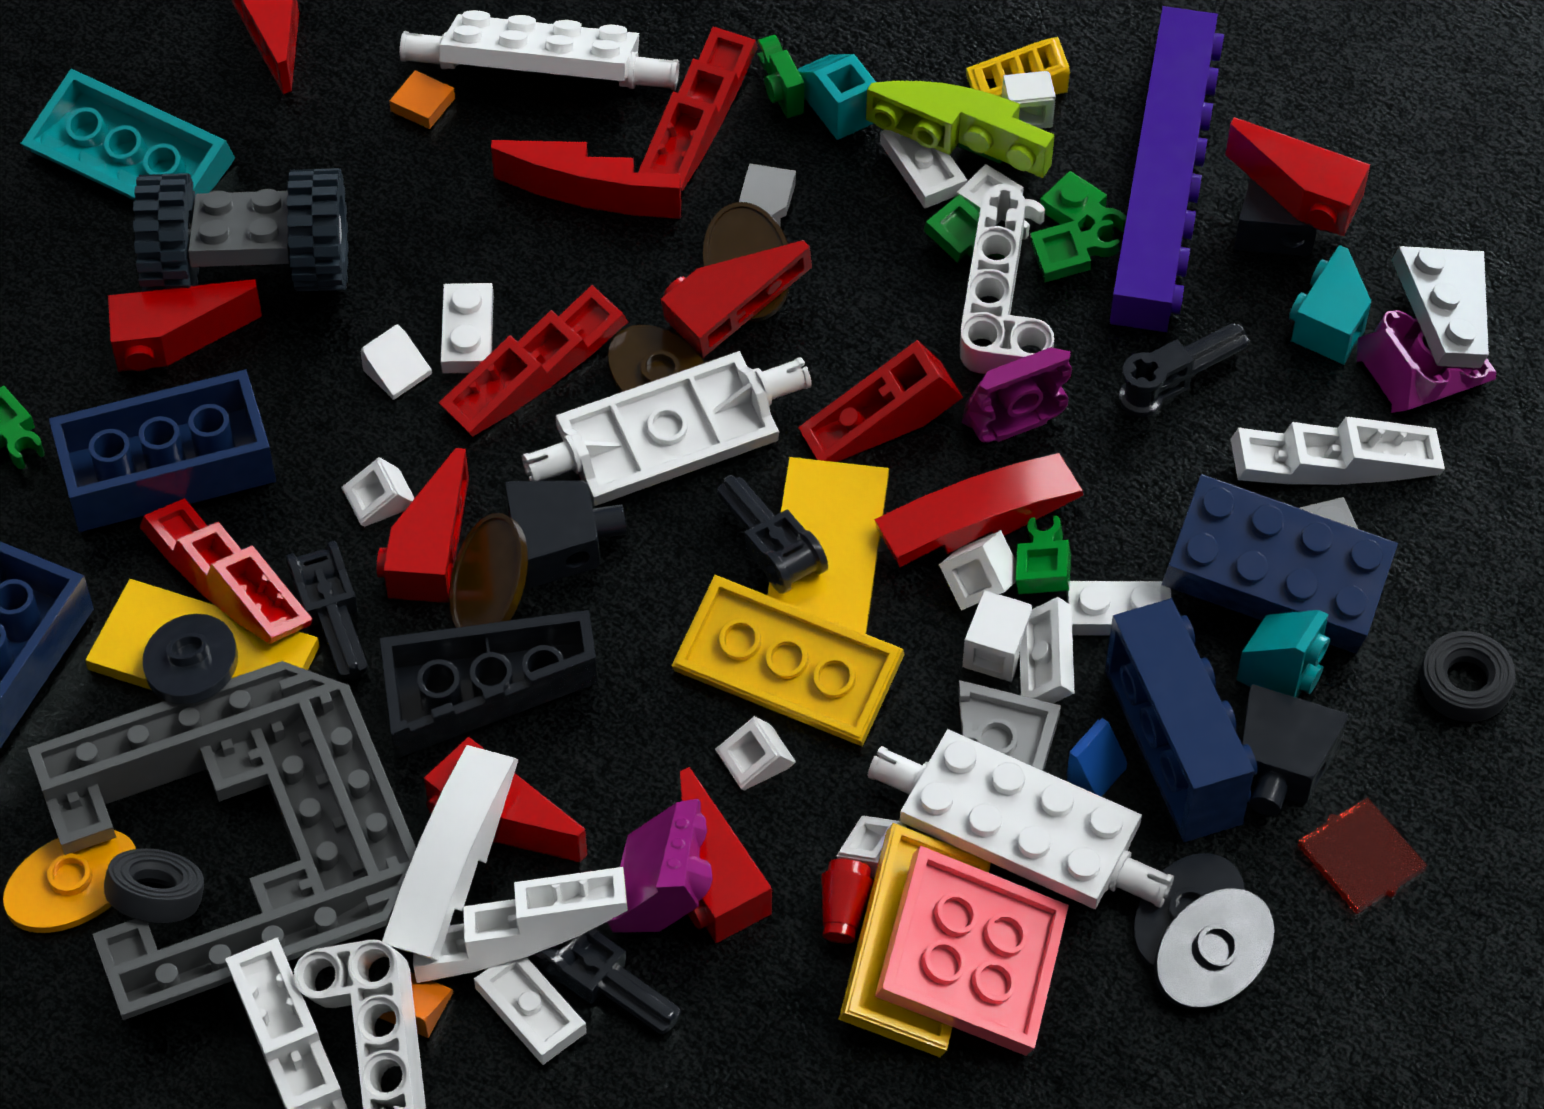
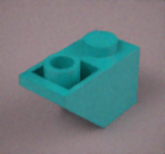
[797,54,876,140]
[1289,245,1371,365]
[1236,610,1330,698]

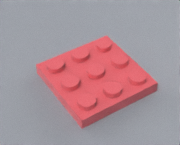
[875,846,1069,1056]

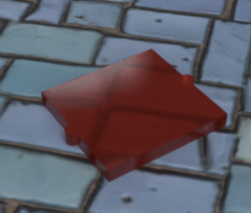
[1298,797,1427,914]

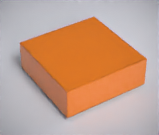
[389,70,455,129]

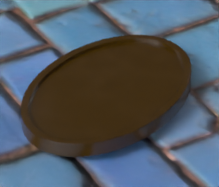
[703,202,790,322]
[608,325,704,393]
[449,513,528,628]

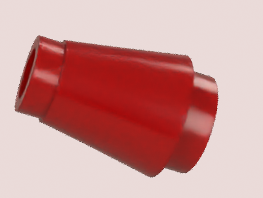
[821,859,874,944]

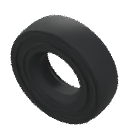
[1419,631,1515,722]
[104,848,204,923]

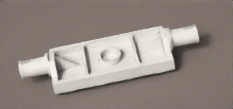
[400,10,679,90]
[522,351,811,506]
[868,729,1174,909]

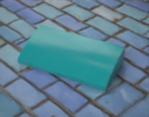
[20,69,235,201]

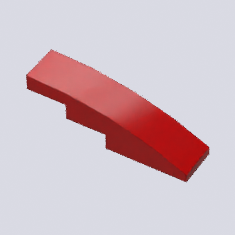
[638,27,758,191]
[491,140,681,219]
[439,285,628,437]
[874,453,1083,567]
[140,498,313,644]

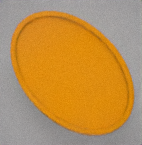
[3,830,136,933]

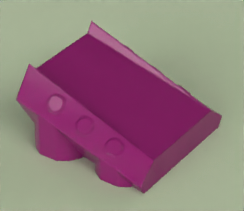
[1357,310,1496,413]
[962,347,1072,442]
[607,799,713,932]

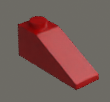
[231,0,299,94]
[1225,117,1370,236]
[661,240,812,358]
[108,279,262,372]
[798,340,963,462]
[377,448,469,603]
[424,737,587,862]
[680,767,772,943]

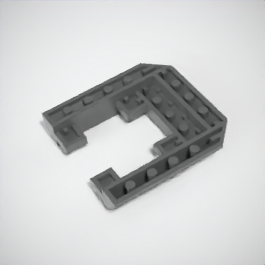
[27,661,416,1020]

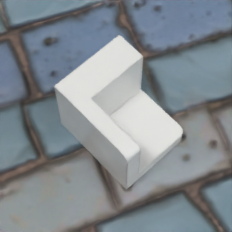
[939,530,1017,610]
[962,590,1032,682]

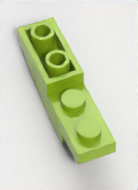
[866,81,1054,178]

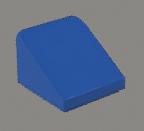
[1067,718,1127,797]

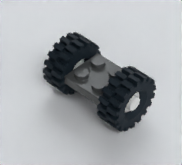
[133,168,348,292]

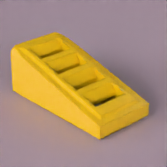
[966,37,1070,97]

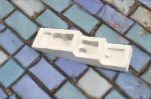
[1231,417,1445,485]
[382,745,518,961]
[413,867,628,983]
[225,937,348,1109]

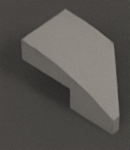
[739,163,796,226]

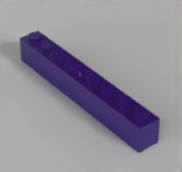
[1110,6,1224,332]

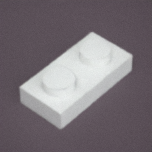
[880,130,967,208]
[441,283,494,373]
[1066,581,1171,635]
[1020,597,1075,703]
[474,957,586,1065]

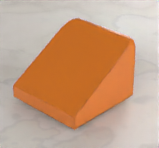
[379,972,453,1038]

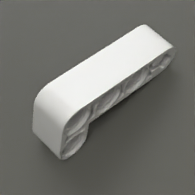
[960,184,1054,374]
[293,940,426,1109]

